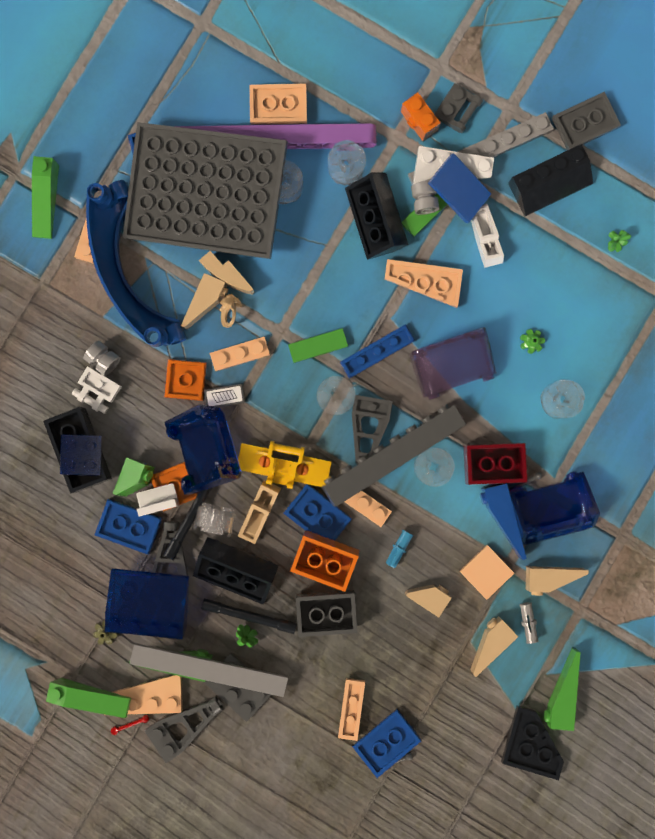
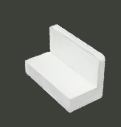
[136,483,179,516]

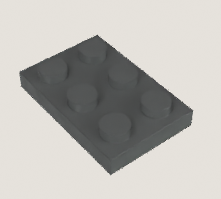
[552,92,621,150]
[204,652,271,722]

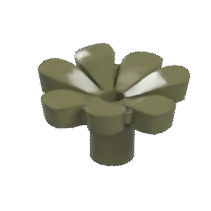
[93,619,118,645]

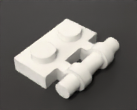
[72,366,122,414]

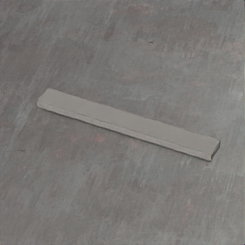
[129,643,288,697]

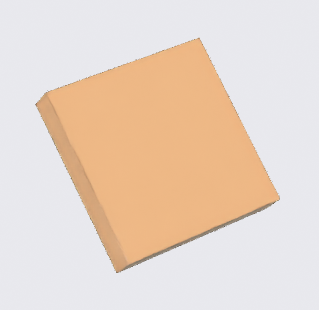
[460,545,514,600]

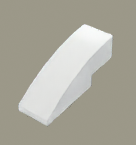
[471,204,504,268]

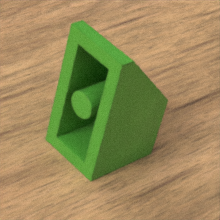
[113,457,155,497]

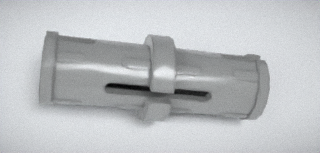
[520,602,539,644]

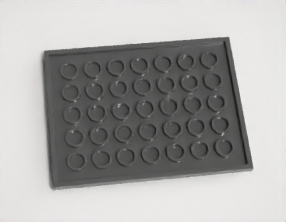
[123,122,288,259]

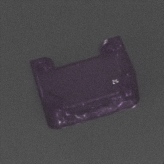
[409,327,497,400]

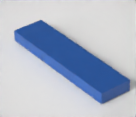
[340,324,415,379]

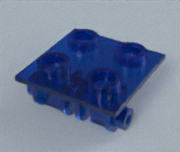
[60,435,102,475]

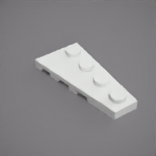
[413,146,494,184]

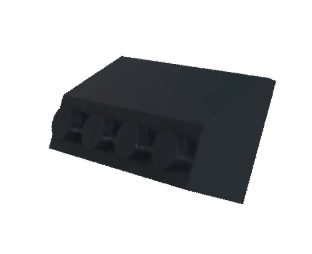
[508,144,593,217]
[345,172,409,260]
[193,537,279,605]

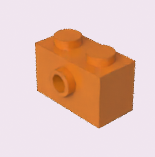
[401,92,441,141]

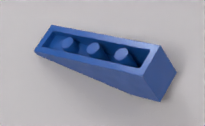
[480,483,527,560]

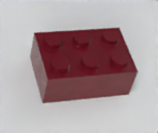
[463,443,527,485]

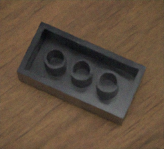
[43,407,112,494]

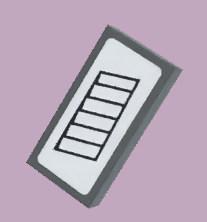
[204,384,245,409]

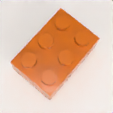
[290,530,360,592]

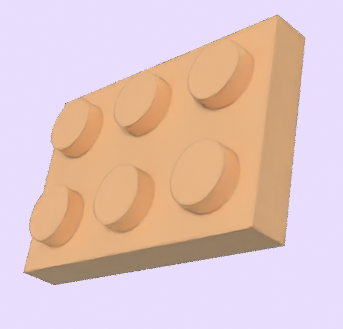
[249,84,307,125]

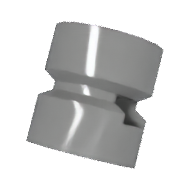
[411,181,439,215]
[83,340,121,376]

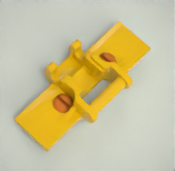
[236,440,332,489]

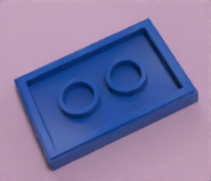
[428,153,491,223]
[284,484,352,541]
[95,499,162,555]
[352,709,422,778]

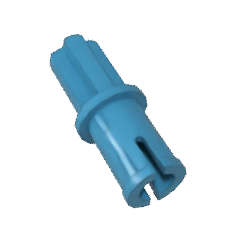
[386,530,414,568]

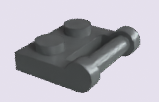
[435,83,483,133]

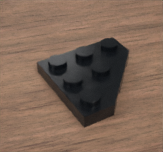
[501,705,564,781]

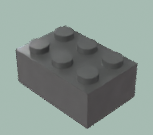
[296,590,357,637]

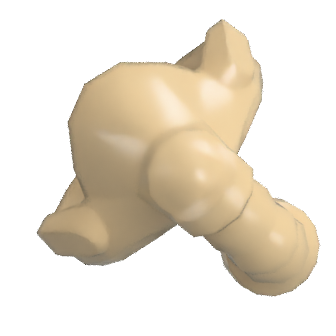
[219,294,243,328]

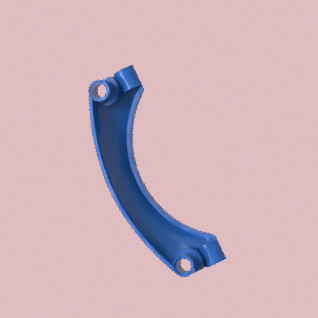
[86,180,187,347]

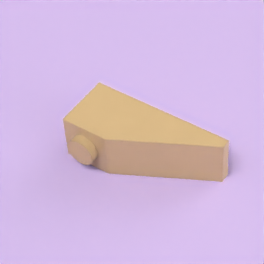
[181,273,228,330]
[525,566,589,596]
[470,616,518,677]

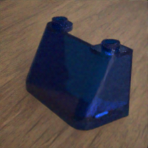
[164,404,241,495]
[509,472,600,545]

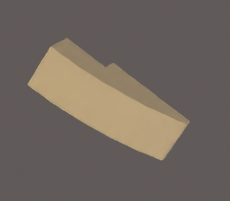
[199,251,255,295]
[238,480,281,544]

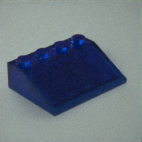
[105,568,189,640]

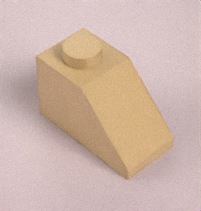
[405,585,451,617]

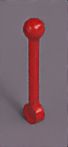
[111,715,149,735]

